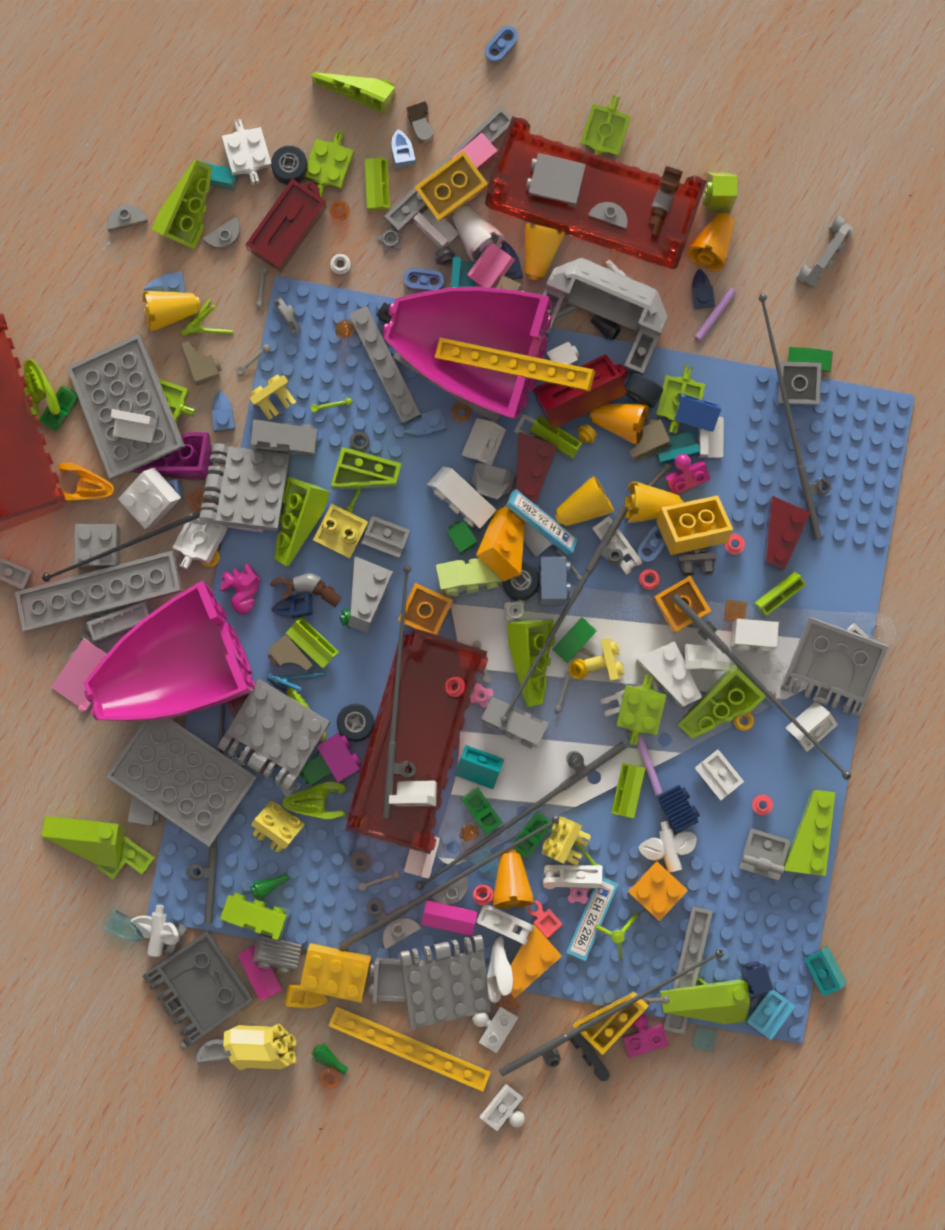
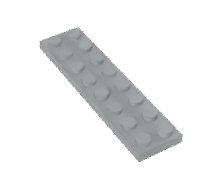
[15,551,182,633]

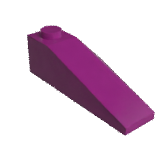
[130,432,214,480]

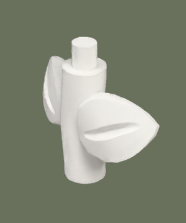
[638,821,697,872]
[130,905,179,957]

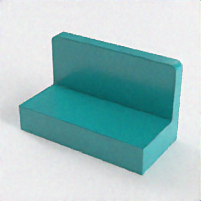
[202,162,238,191]
[451,257,476,288]
[656,431,700,465]
[455,745,504,789]
[804,946,846,997]

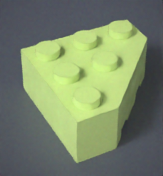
[436,558,502,598]

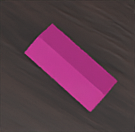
[421,900,478,936]
[238,945,282,1001]

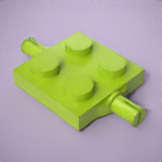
[580,95,631,164]
[304,131,355,198]
[656,365,706,435]
[159,379,196,425]
[616,674,666,745]

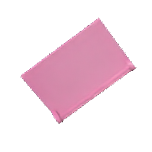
[51,638,107,712]

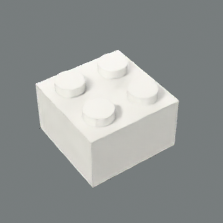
[118,468,181,529]
[731,619,779,654]

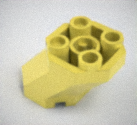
[223,1024,296,1071]

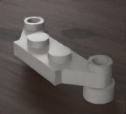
[796,215,854,288]

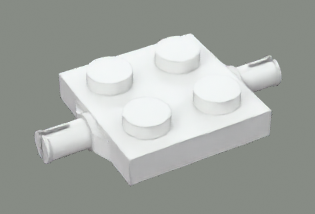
[222,119,271,185]
[172,513,228,570]

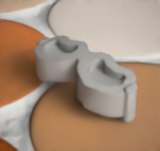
[164,924,188,956]

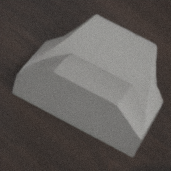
[471,463,516,500]

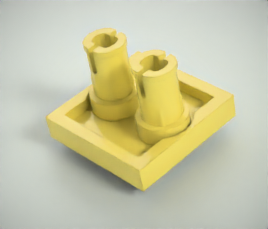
[249,374,296,421]
[313,503,369,559]
[585,638,625,682]
[251,800,305,852]
[542,816,591,866]

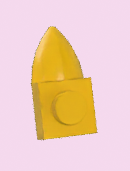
[284,984,328,1008]

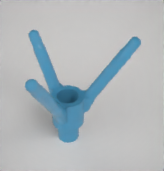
[267,672,326,695]

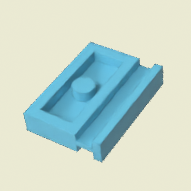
[746,990,795,1040]

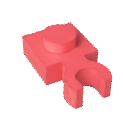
[527,900,563,939]

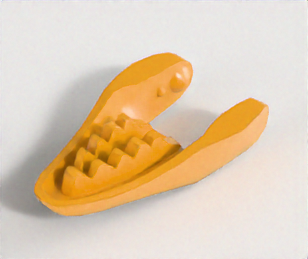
[52,463,114,501]

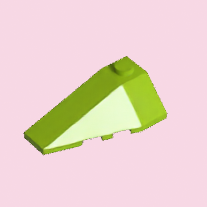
[311,72,396,115]
[151,159,212,249]
[274,476,330,566]
[41,816,125,868]
[660,979,750,1024]

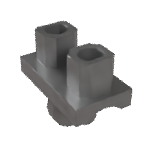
[677,548,717,576]

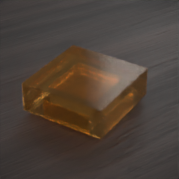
[723,599,747,622]

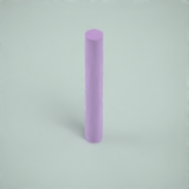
[694,288,736,341]
[634,734,663,795]

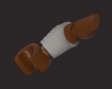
[648,166,683,239]
[270,573,342,608]

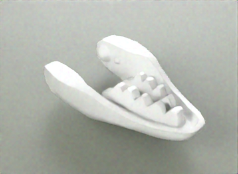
[487,936,513,1003]

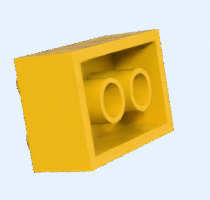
[414,150,489,222]
[656,496,733,555]
[299,943,372,1003]

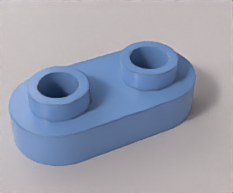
[485,26,518,63]
[404,268,444,291]
[637,525,666,563]

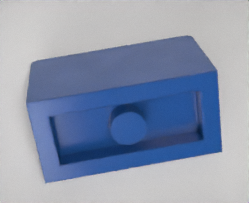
[674,393,721,432]

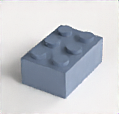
[539,557,571,606]

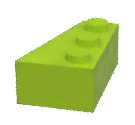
[703,173,738,212]
[331,447,402,490]
[220,892,289,940]

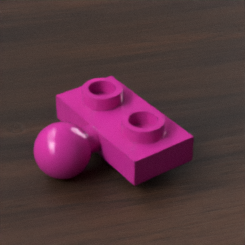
[665,454,710,494]
[622,1013,669,1058]

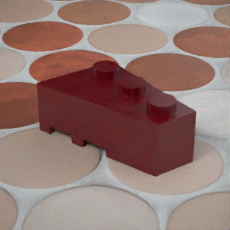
[516,432,557,505]
[763,496,810,571]

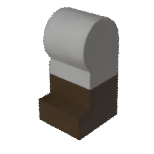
[407,101,434,144]

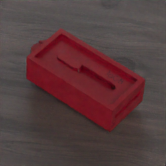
[245,179,327,273]
[533,354,628,429]

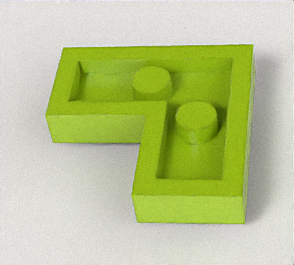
[96,835,156,880]

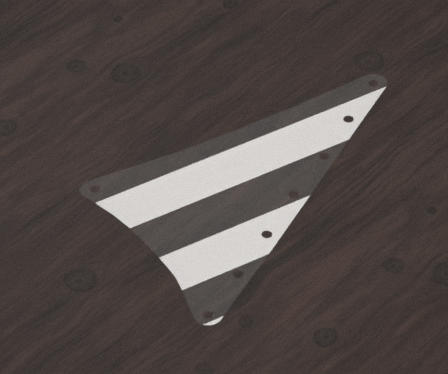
[436,577,897,865]

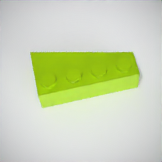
[784,790,836,876]

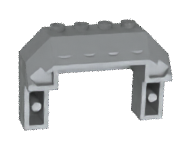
[543,258,668,376]

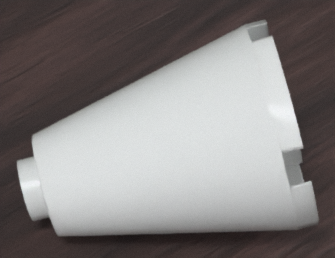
[452,206,505,263]

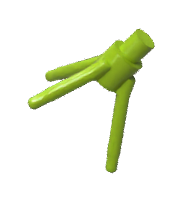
[181,299,233,337]
[595,912,639,960]

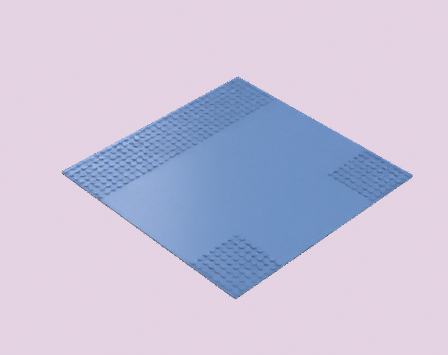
[147,277,914,1043]

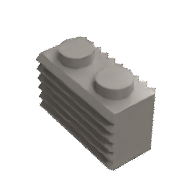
[252,935,302,974]

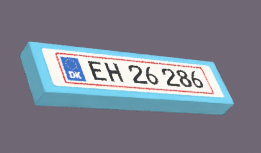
[506,489,578,556]
[566,877,618,961]

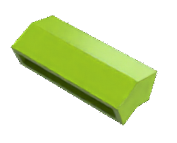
[365,157,390,212]
[529,415,583,460]
[753,572,806,616]
[286,617,339,669]
[611,762,645,819]

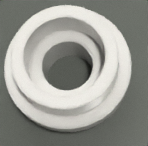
[330,254,351,275]

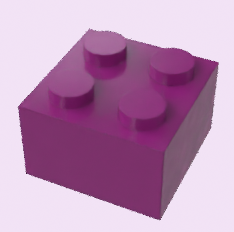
[317,733,362,783]

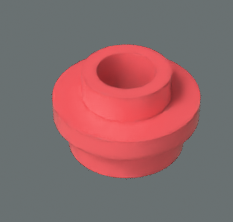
[724,534,745,555]
[639,569,660,590]
[445,677,466,697]
[752,794,773,815]
[473,885,494,905]

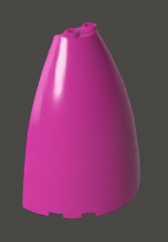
[383,286,552,419]
[84,581,255,721]

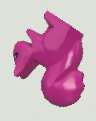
[220,564,261,614]

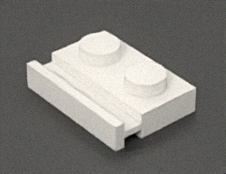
[694,749,744,801]

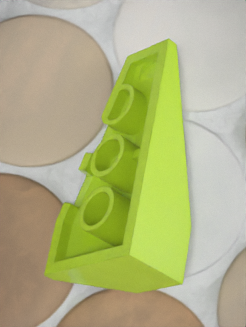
[507,619,555,707]
[677,664,766,739]

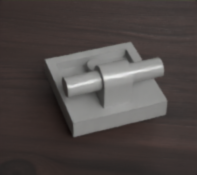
[738,828,791,881]

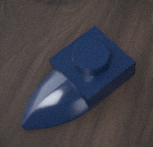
[500,241,523,280]
[692,269,715,310]
[272,593,312,618]

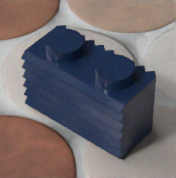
[656,785,700,834]
[742,961,774,995]

